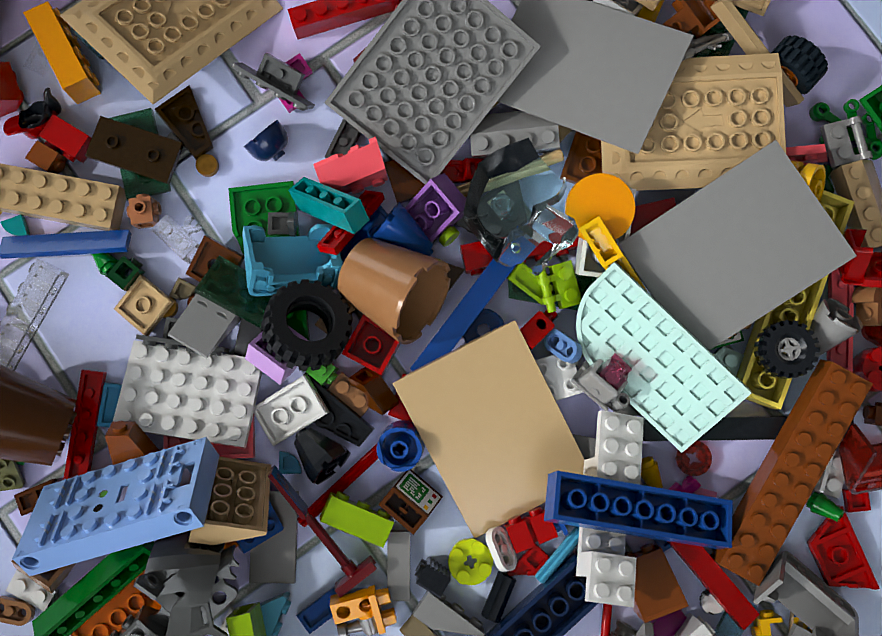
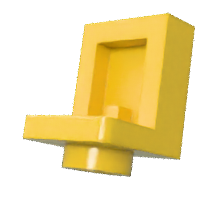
[751,609,783,636]

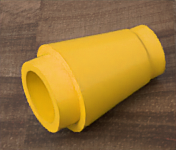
[641,456,663,488]

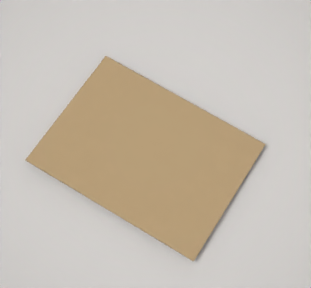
[60,0,283,104]
[601,53,786,191]
[392,320,585,539]

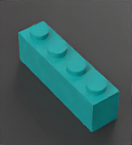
[288,177,370,234]

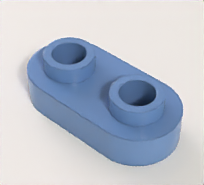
[544,329,582,364]

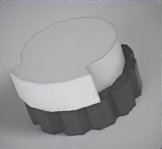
[699,589,724,615]

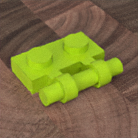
[537,260,582,313]

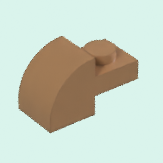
[851,285,882,327]

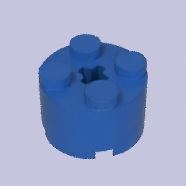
[377,420,425,472]

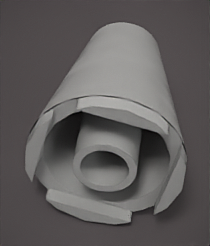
[809,298,863,357]

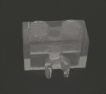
[151,214,203,264]

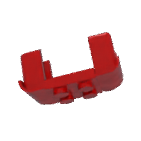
[838,229,882,288]

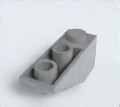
[413,591,485,636]

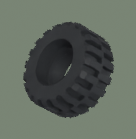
[261,279,353,371]

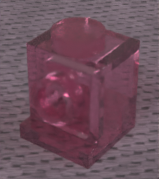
[597,353,632,390]

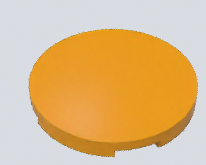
[565,173,635,241]

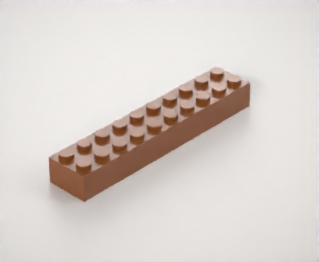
[710,359,873,586]

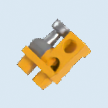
[329,585,397,636]

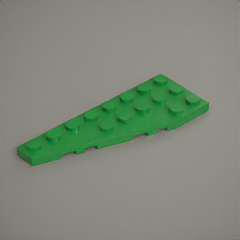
[228,181,310,341]

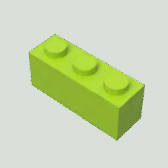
[320,491,395,548]

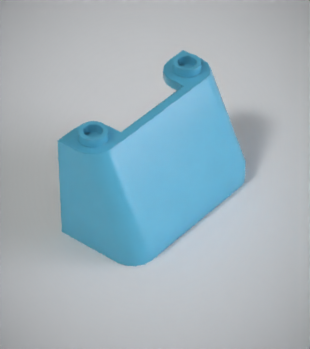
[242,224,343,296]

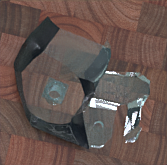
[463,138,579,276]

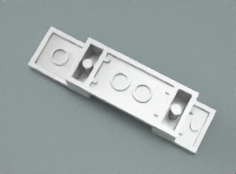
[576,410,644,608]

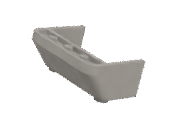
[753,551,859,636]

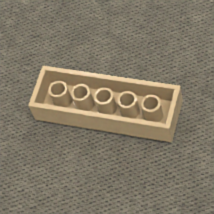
[0,163,128,231]

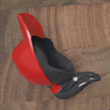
[3,88,62,139]

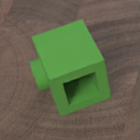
[305,363,339,386]

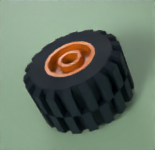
[771,35,828,95]

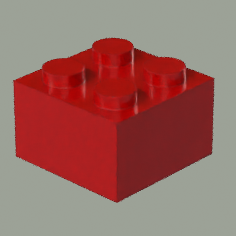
[342,314,401,376]

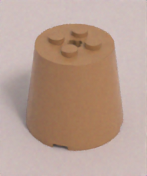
[338,237,451,344]

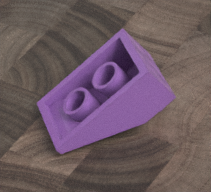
[405,173,466,243]

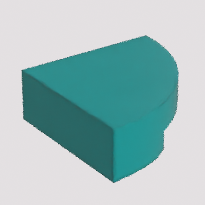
[0,214,30,236]

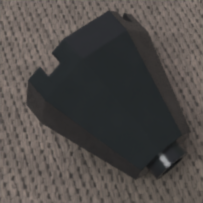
[294,427,351,485]

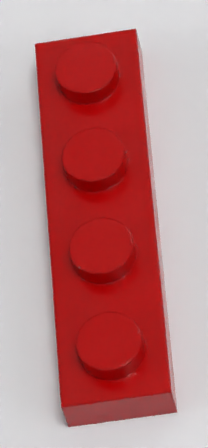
[317,190,385,255]

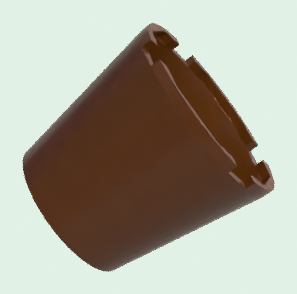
[0,364,77,466]

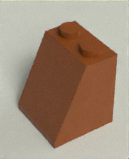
[625,543,688,623]

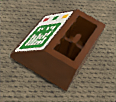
[378,469,443,535]

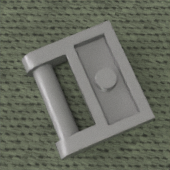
[820,116,873,168]

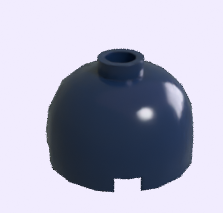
[244,120,288,161]

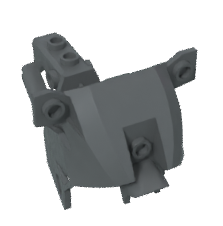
[110,531,239,636]

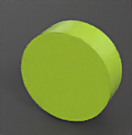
[439,226,460,247]

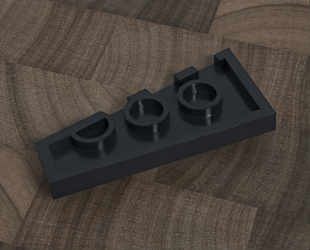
[304,372,375,447]

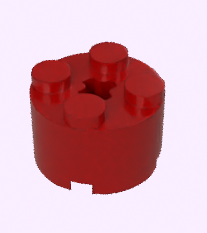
[853,347,882,392]

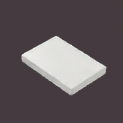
[254,374,329,446]

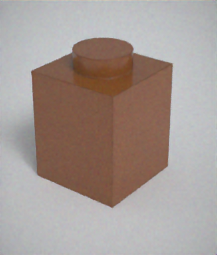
[25,140,68,174]

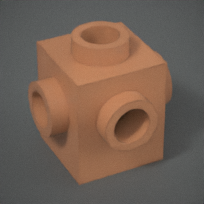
[127,194,162,229]

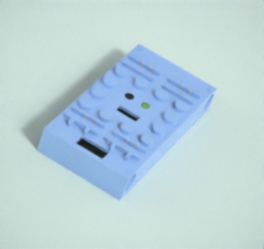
[12,437,220,576]

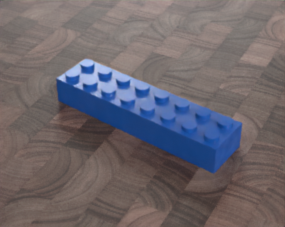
[544,471,733,549]

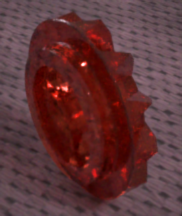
[675,441,712,476]

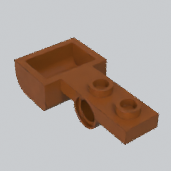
[662,0,720,39]

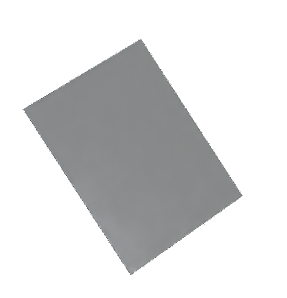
[497,0,694,154]
[618,140,857,350]

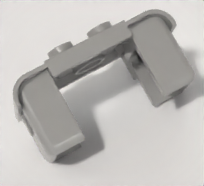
[571,359,630,411]

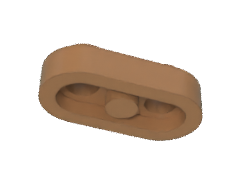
[0,596,35,626]

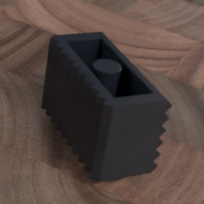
[414,557,451,598]

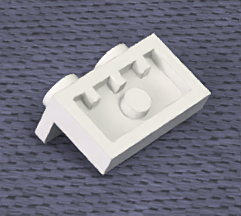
[813,451,851,499]

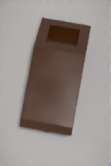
[349,367,399,415]

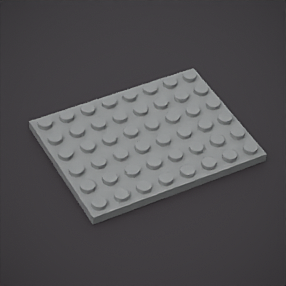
[324,0,541,185]

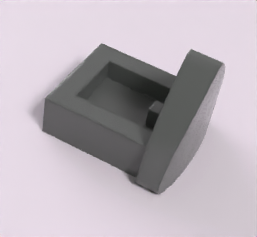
[268,212,298,237]

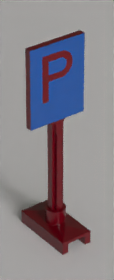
[268,465,377,598]

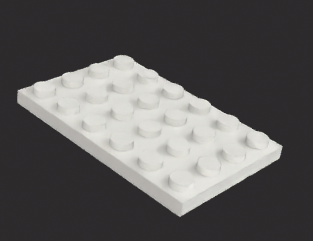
[113,340,262,448]

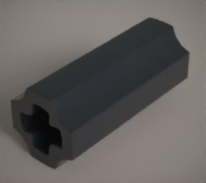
[481,571,517,623]

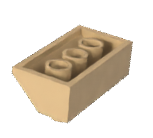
[830,160,882,249]

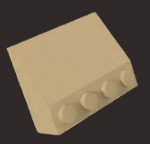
[188,457,271,545]

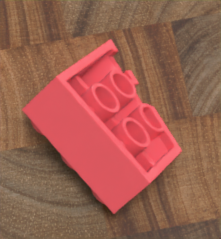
[313,136,388,194]

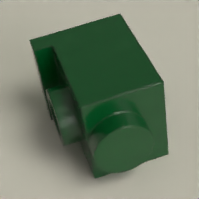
[106,256,145,291]

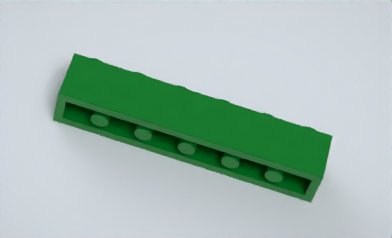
[32,541,155,636]

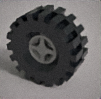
[754,320,820,379]

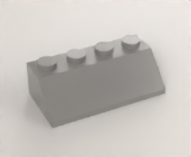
[470,111,560,159]

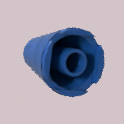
[372,202,434,256]

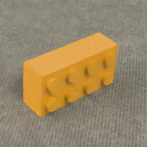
[23,1,101,104]

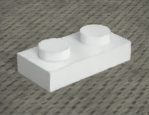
[5,570,60,612]

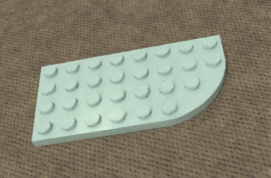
[576,262,752,453]

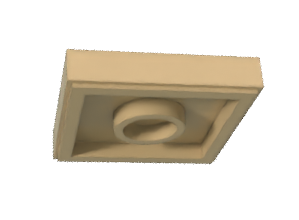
[114,275,175,336]

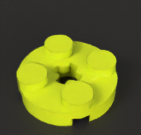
[448,538,493,585]

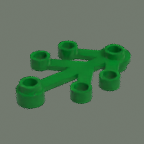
[809,99,882,160]

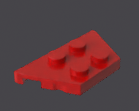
[807,505,880,590]

